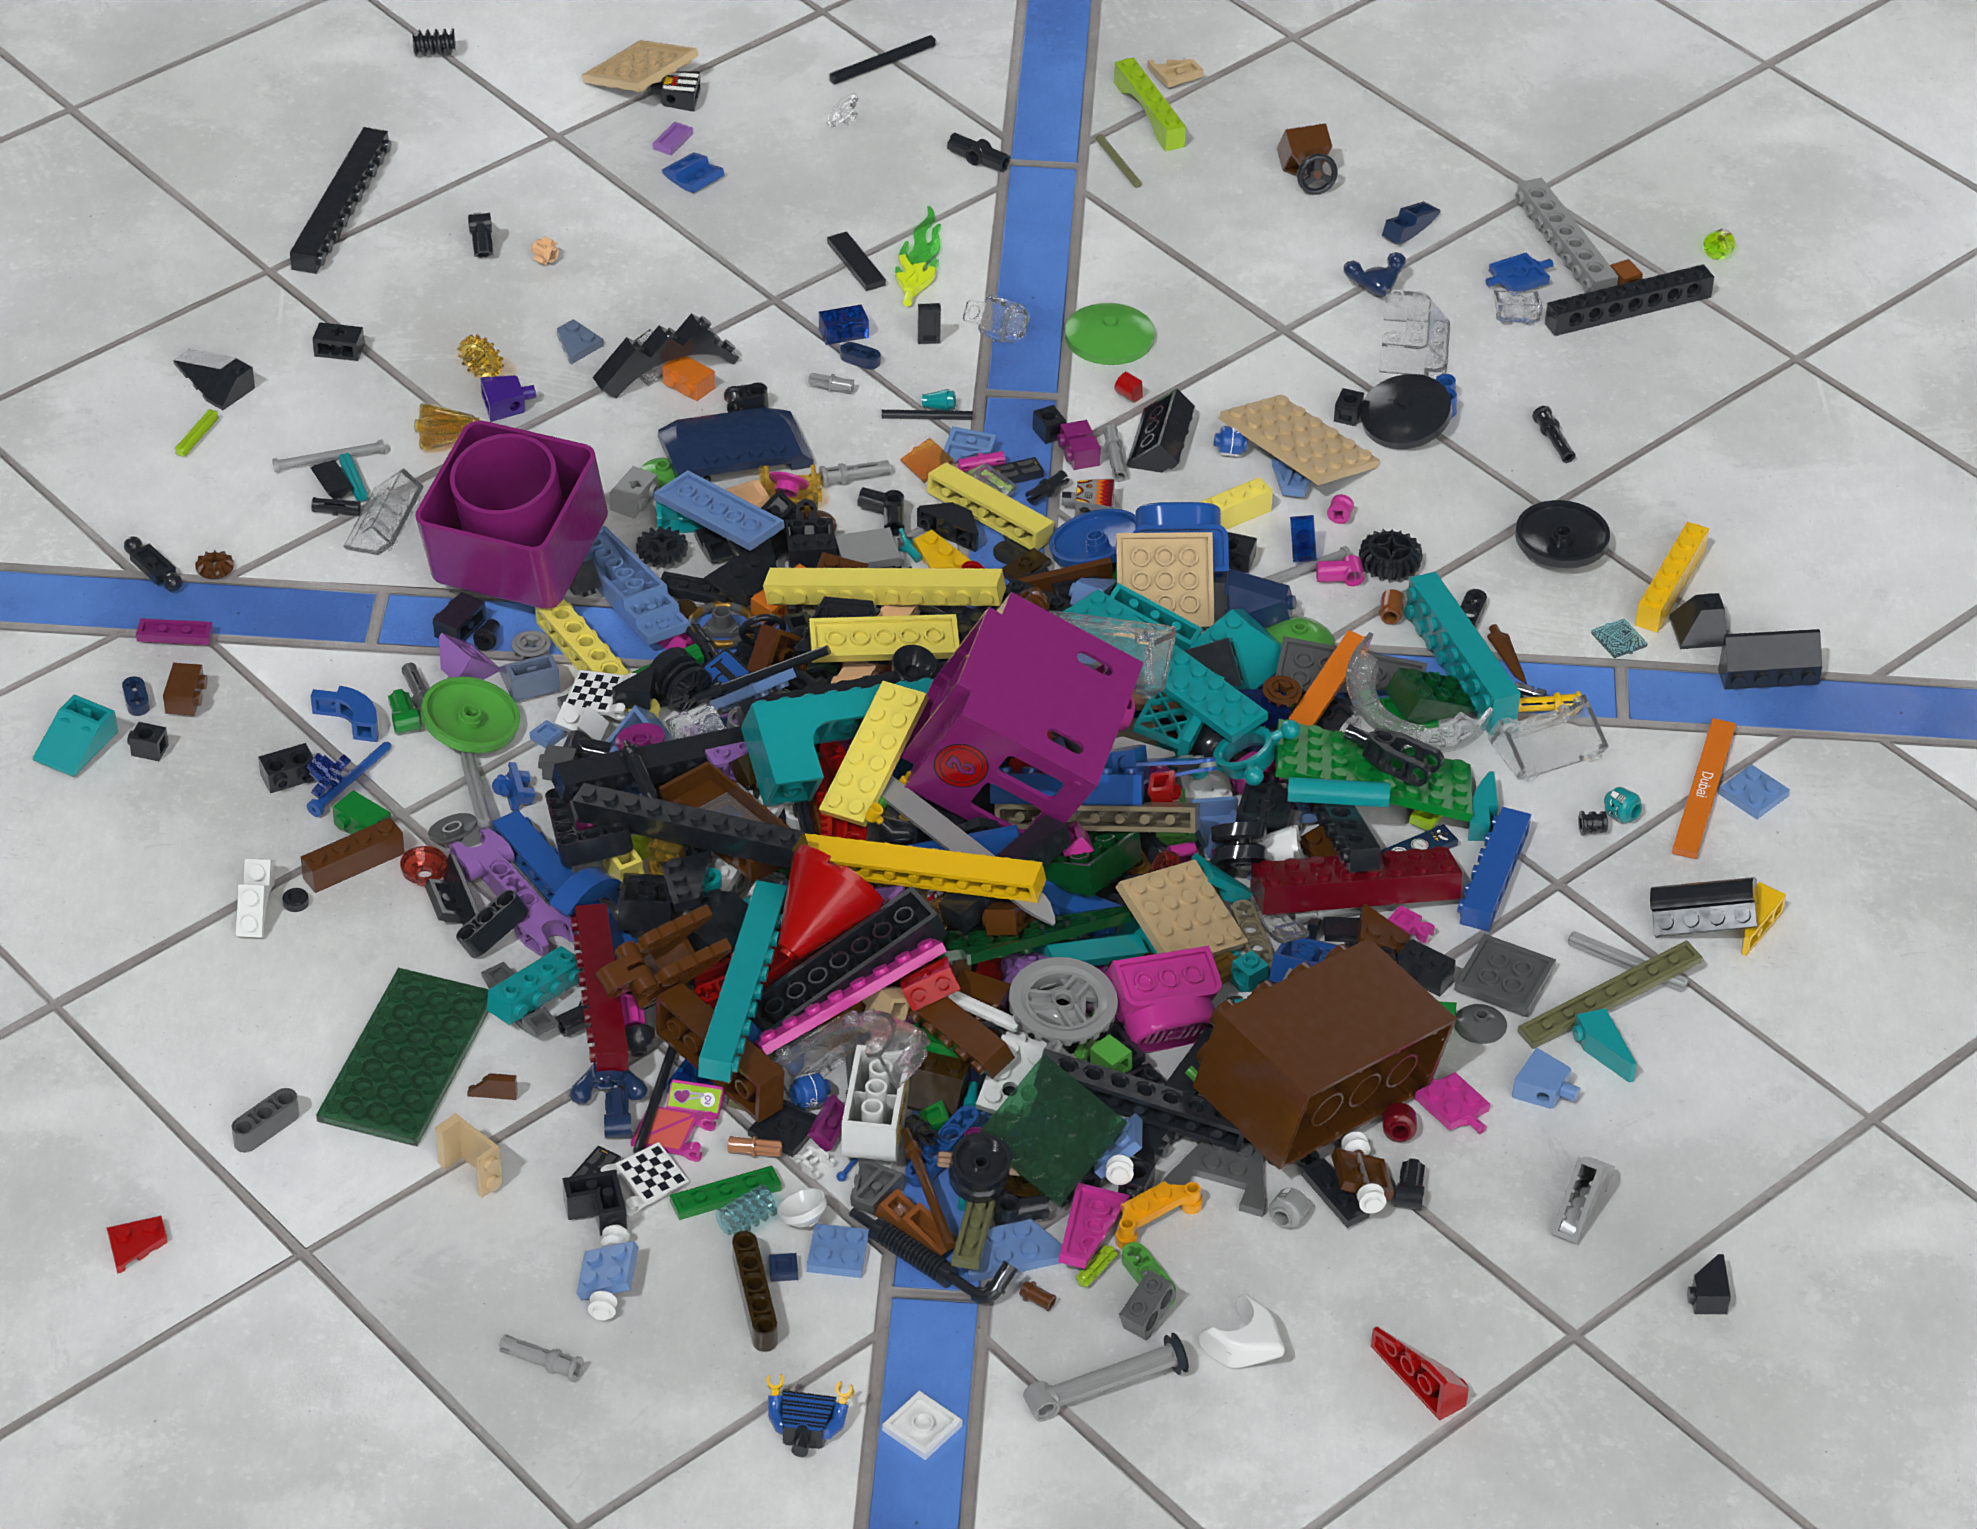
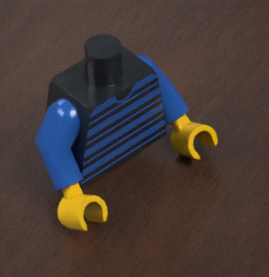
[766,1374,855,1457]

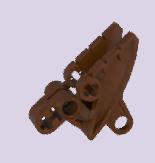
[596,904,732,1010]

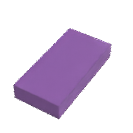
[653,122,693,155]

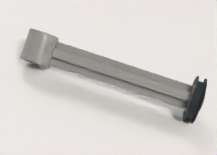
[1023,1332,1189,1422]

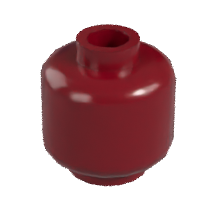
[1382,1102,1417,1143]

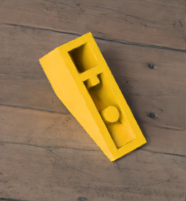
[1742,882,1786,956]

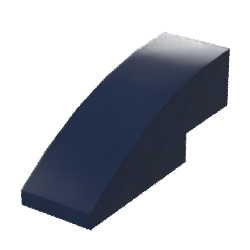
[1382,201,1441,244]

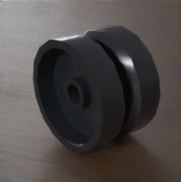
[1211,822,1268,867]
[948,1133,1012,1204]

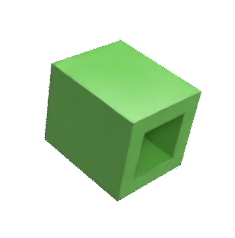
[1090,1034,1132,1073]

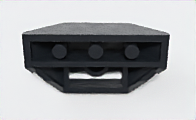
[727,489,796,561]

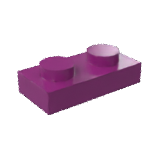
[807,1094,845,1152]

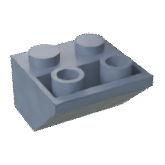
[498,654,560,701]

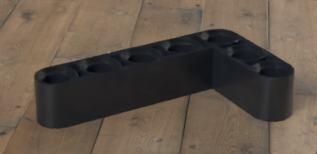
[545,788,634,867]

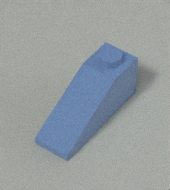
[1069,578,1117,605]

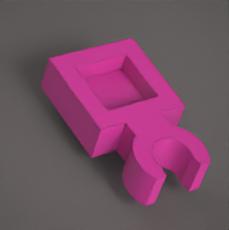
[1388,905,1435,943]

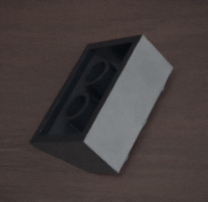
[687,889,749,960]

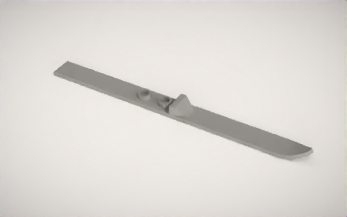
[881,775,1055,926]

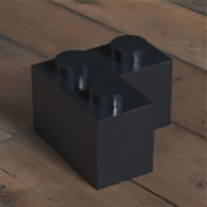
[562,1169,627,1236]

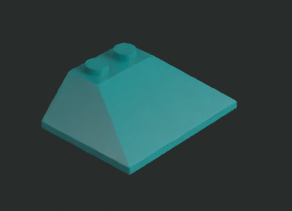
[1189,609,1282,697]

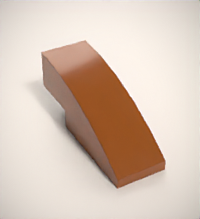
[874,1189,957,1256]

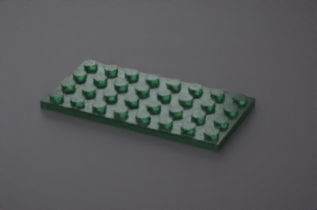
[316,967,489,1147]

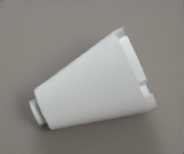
[1241,825,1304,871]

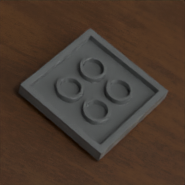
[1454,934,1556,1016]

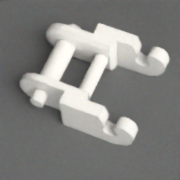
[794,1145,835,1179]

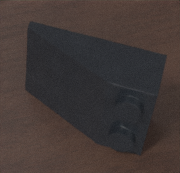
[618,873,673,933]

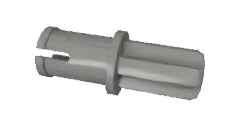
[808,373,854,394]

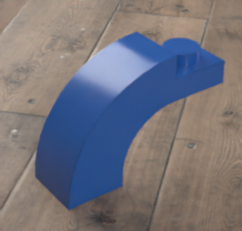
[311,685,379,742]

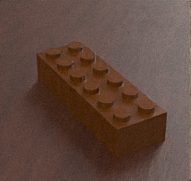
[656,982,785,1123]

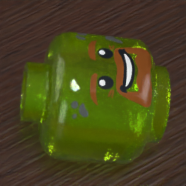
[1703,229,1735,260]

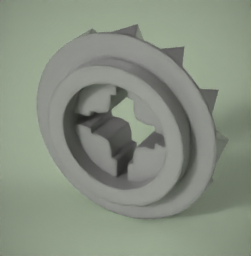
[512,631,551,660]

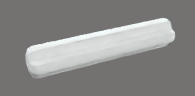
[948,991,1020,1032]

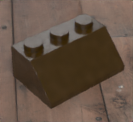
[893,1043,971,1118]

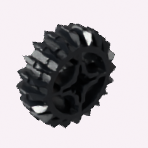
[1359,529,1423,582]

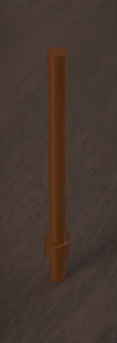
[901,1128,955,1250]

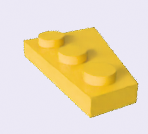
[914,530,971,568]

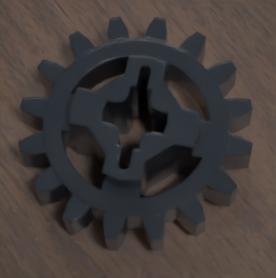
[636,526,688,568]

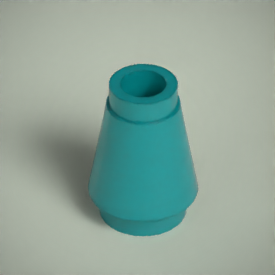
[922,389,956,410]

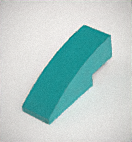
[1468,771,1498,841]

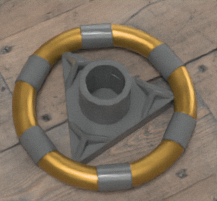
[688,601,757,649]

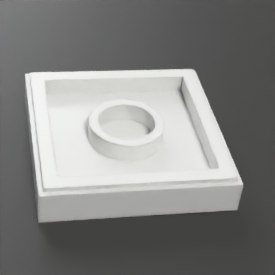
[882,1391,963,1460]

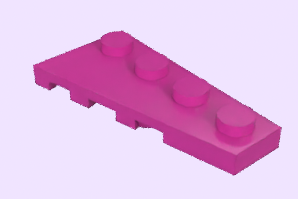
[1058,1182,1130,1269]

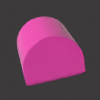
[1167,841,1197,867]

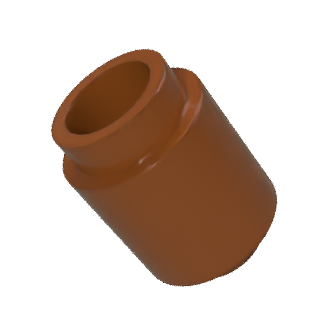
[1379,589,1405,624]

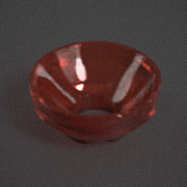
[400,846,447,886]

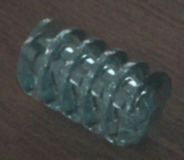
[716,1184,777,1235]

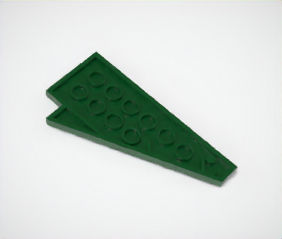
[934,906,1132,965]

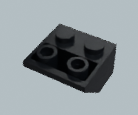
[785,518,836,568]

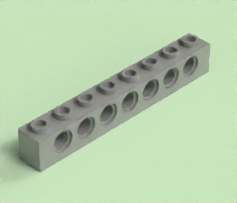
[1515,177,1618,293]

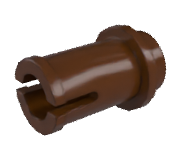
[1019,1281,1057,1311]

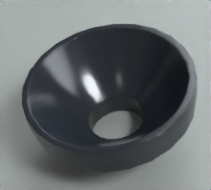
[892,645,937,682]

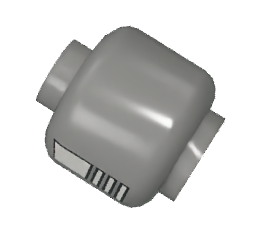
[1269,1188,1309,1228]

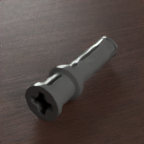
[402,662,427,720]

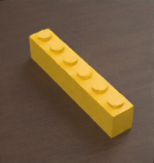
[1635,521,1709,633]

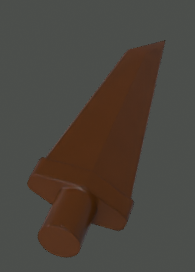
[1487,624,1527,684]

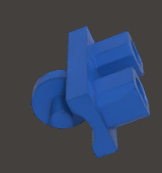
[492,762,536,811]

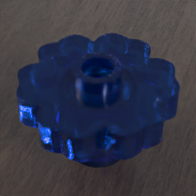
[306,753,352,799]

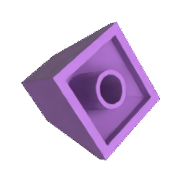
[439,633,499,680]

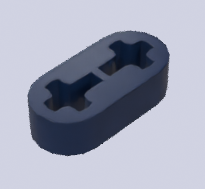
[840,342,881,369]
[122,676,150,716]

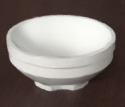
[777,1188,827,1229]

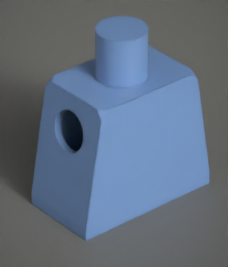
[1512,1048,1580,1109]

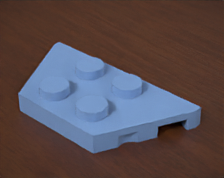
[968,1219,1062,1283]

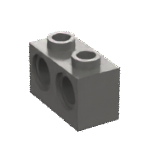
[1119,1270,1176,1341]

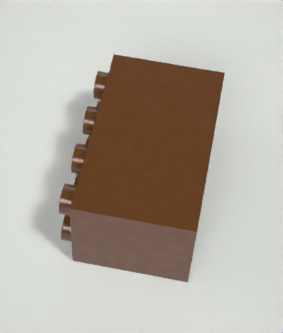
[1193,938,1457,1170]

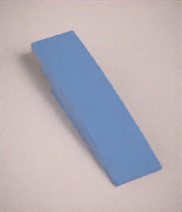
[583,526,691,645]

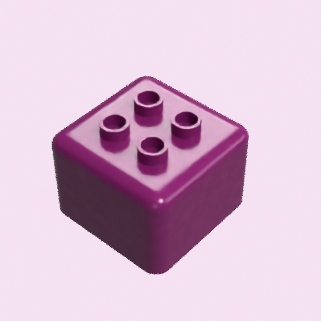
[415,420,608,609]

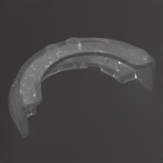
[1346,632,1494,753]
[772,1009,930,1098]

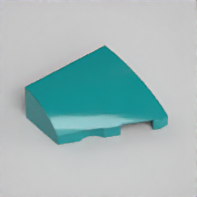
[1192,853,1253,904]

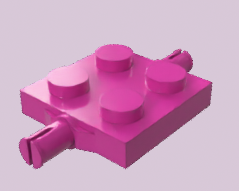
[1414,1072,1491,1134]

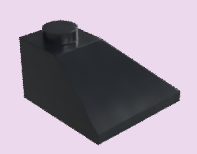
[1669,593,1727,649]

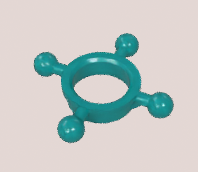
[1190,720,1300,786]

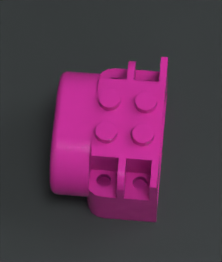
[1105,946,1222,1053]

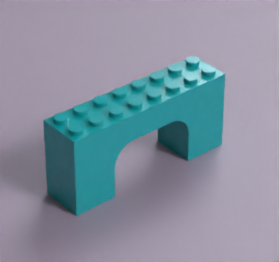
[741,677,933,807]

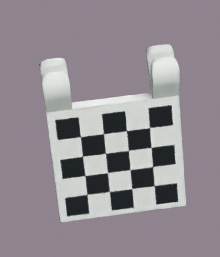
[565,670,636,721]
[601,1142,690,1216]

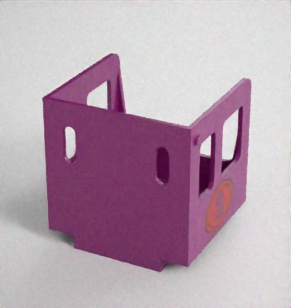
[901,592,1144,834]

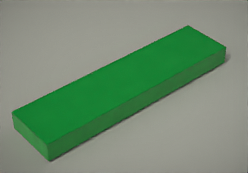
[670,1165,782,1220]

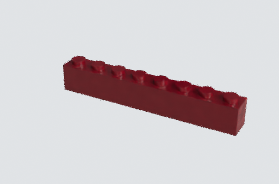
[571,903,629,1072]

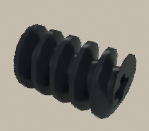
[412,28,456,56]

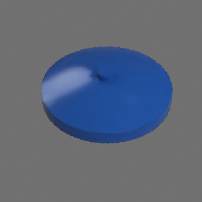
[1049,509,1136,567]

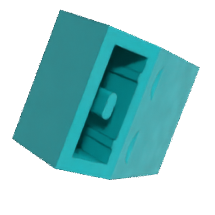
[33,694,118,777]

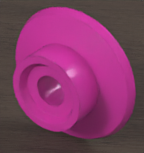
[769,472,810,498]

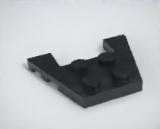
[794,596,890,665]

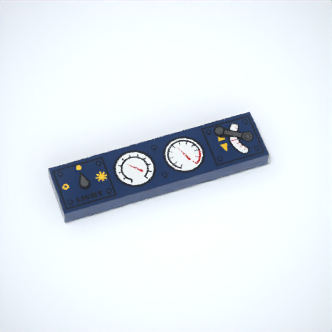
[1380,824,1458,853]

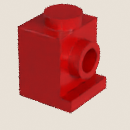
[1148,770,1181,803]

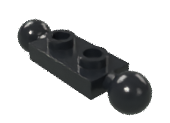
[124,536,182,592]

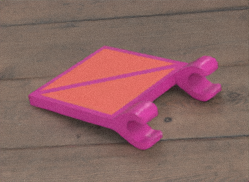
[630,1107,717,1162]

